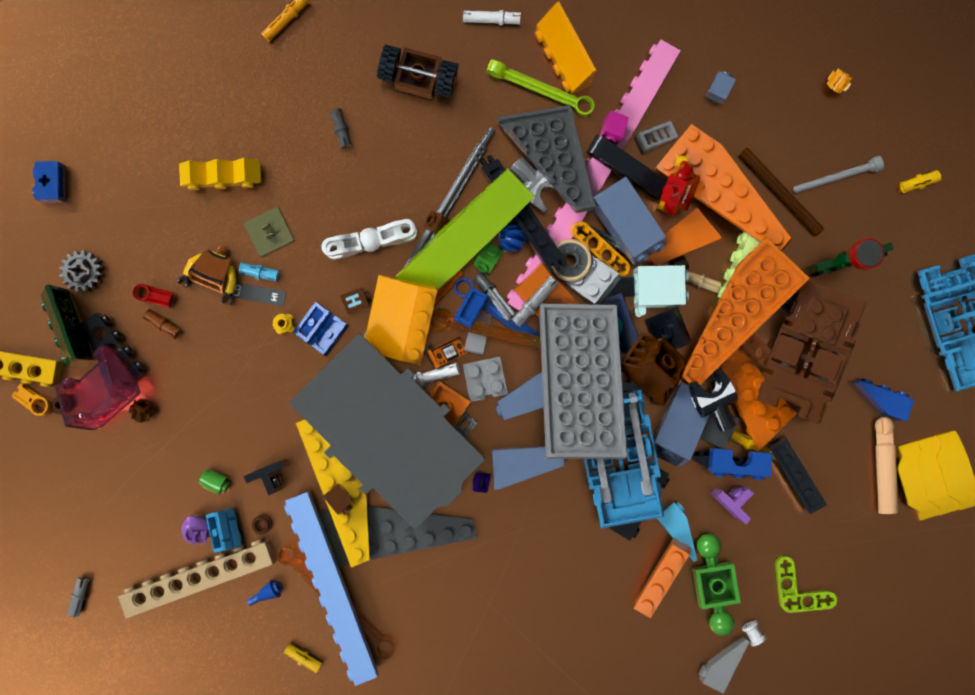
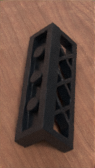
[769,435,827,514]

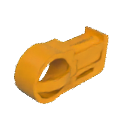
[12,383,51,416]

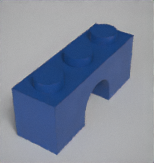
[708,448,772,480]

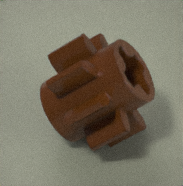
[129,399,154,423]

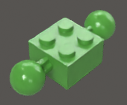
[692,534,741,636]

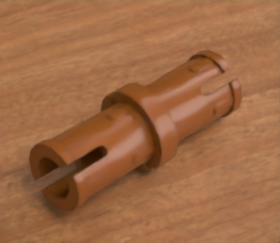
[143,309,182,339]

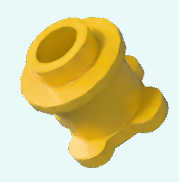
[273,314,295,334]

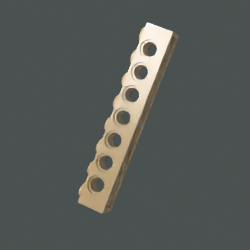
[118,539,276,618]

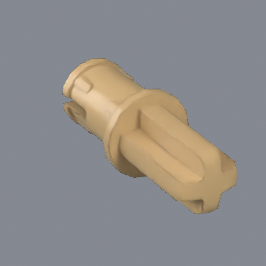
[687,271,721,293]

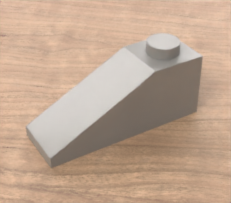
[699,636,750,694]

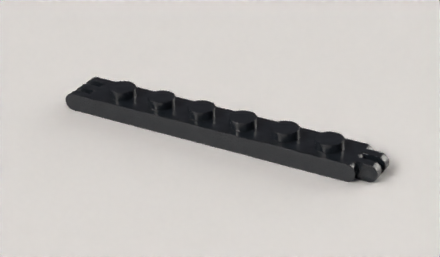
[480,155,568,275]

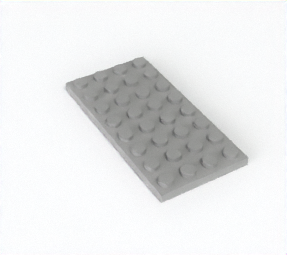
[539,303,627,459]

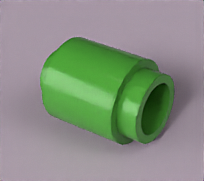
[199,470,230,495]

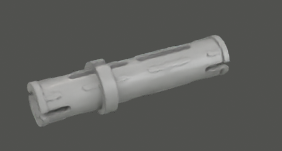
[511,276,559,328]

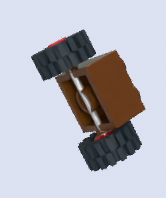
[377,44,459,100]

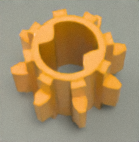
[827,68,853,94]

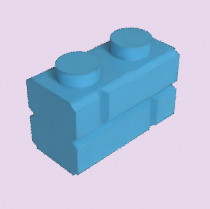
[206,508,242,553]

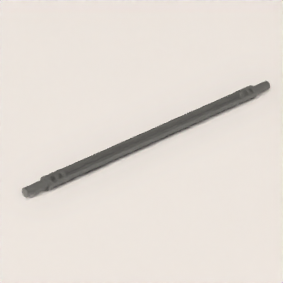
[363,127,495,337]

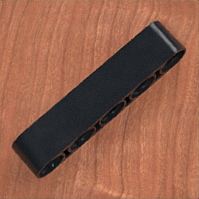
[586,135,667,201]

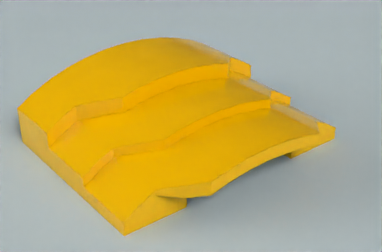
[897,430,975,520]

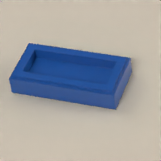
[454,287,489,329]

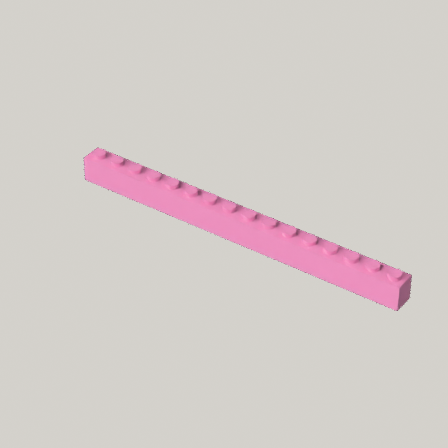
[506,40,681,311]

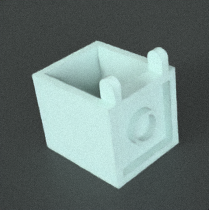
[633,265,689,317]

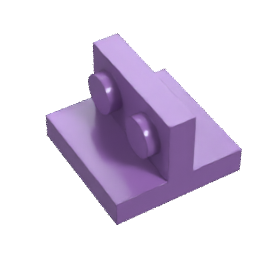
[710,485,754,524]

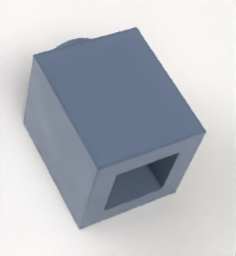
[706,71,736,104]

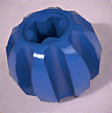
[498,223,526,252]

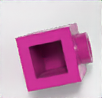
[600,111,629,145]

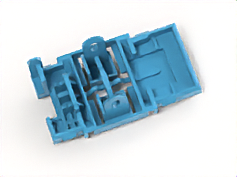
[917,254,975,392]

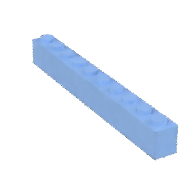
[284,491,379,686]

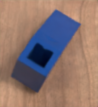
[853,378,915,422]

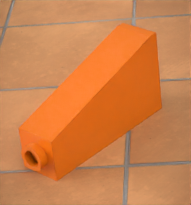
[645,208,721,266]

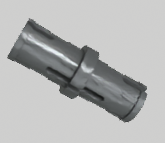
[330,108,352,149]

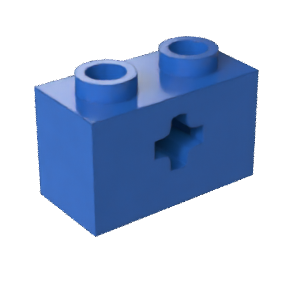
[32,161,65,203]

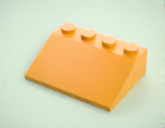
[535,2,597,95]
[365,275,437,365]

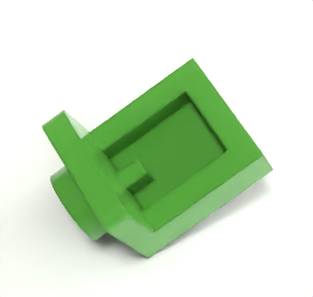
[473,241,505,275]

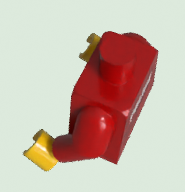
[656,155,701,215]

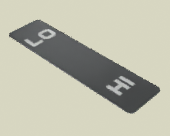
[232,283,286,306]

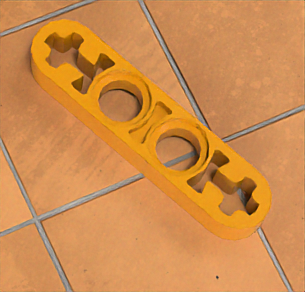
[570,221,630,276]

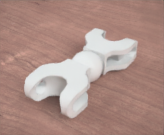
[322,219,417,260]

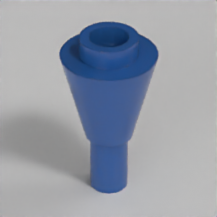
[247,580,282,606]

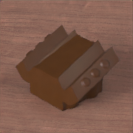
[621,332,685,406]

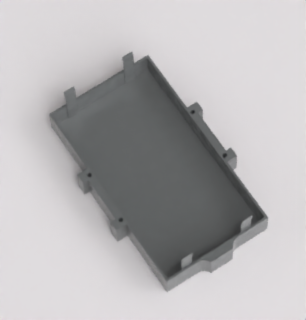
[289,333,486,530]

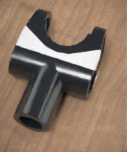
[689,369,738,432]

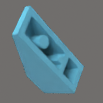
[656,501,697,562]

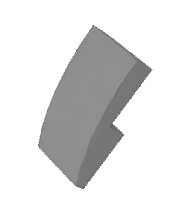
[464,312,492,355]

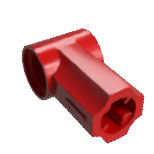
[132,284,174,308]

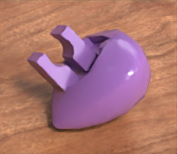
[181,515,210,545]

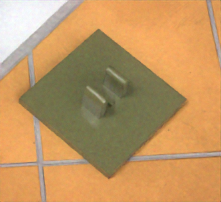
[243,207,294,257]

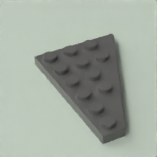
[498,105,596,213]

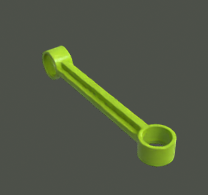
[486,60,595,117]

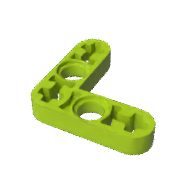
[775,555,837,613]

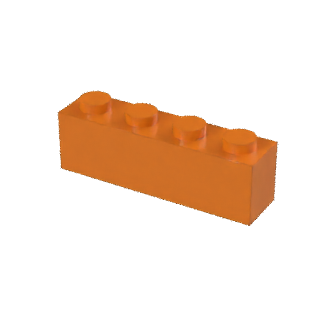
[634,538,691,618]

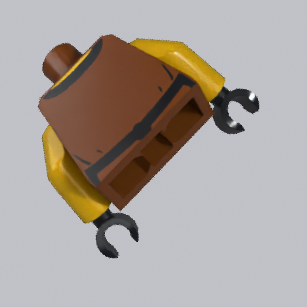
[177,245,236,305]

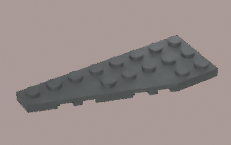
[318,506,477,566]

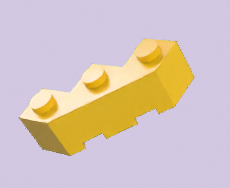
[179,158,261,190]

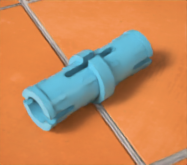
[239,262,279,282]

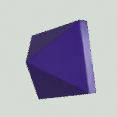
[472,472,491,493]

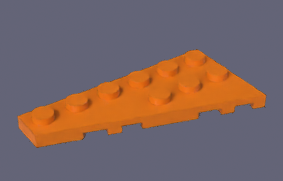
[719,348,797,452]

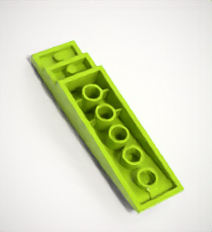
[396,168,535,291]

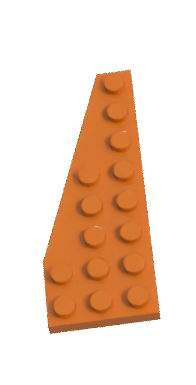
[655,124,791,251]
[681,237,810,385]

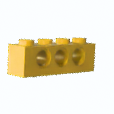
[0,351,63,387]

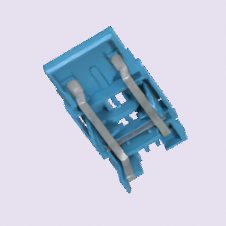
[584,390,664,528]

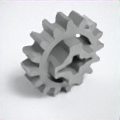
[59,250,103,292]

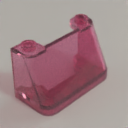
[55,345,141,430]

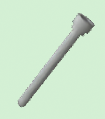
[793,156,884,193]

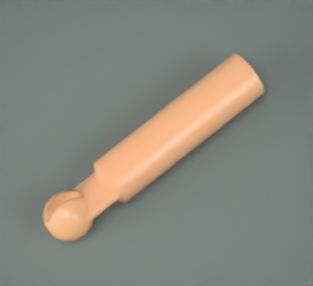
[874,417,899,514]

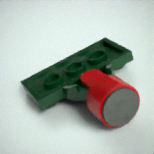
[806,238,894,277]

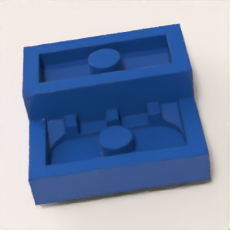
[293,301,349,356]

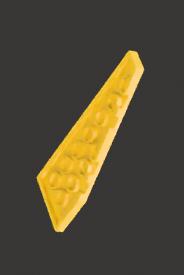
[296,420,370,568]

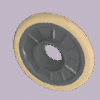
[551,239,592,281]

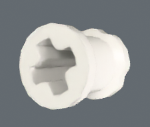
[742,620,766,646]

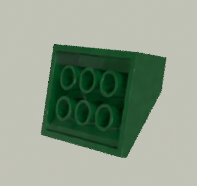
[41,284,95,369]

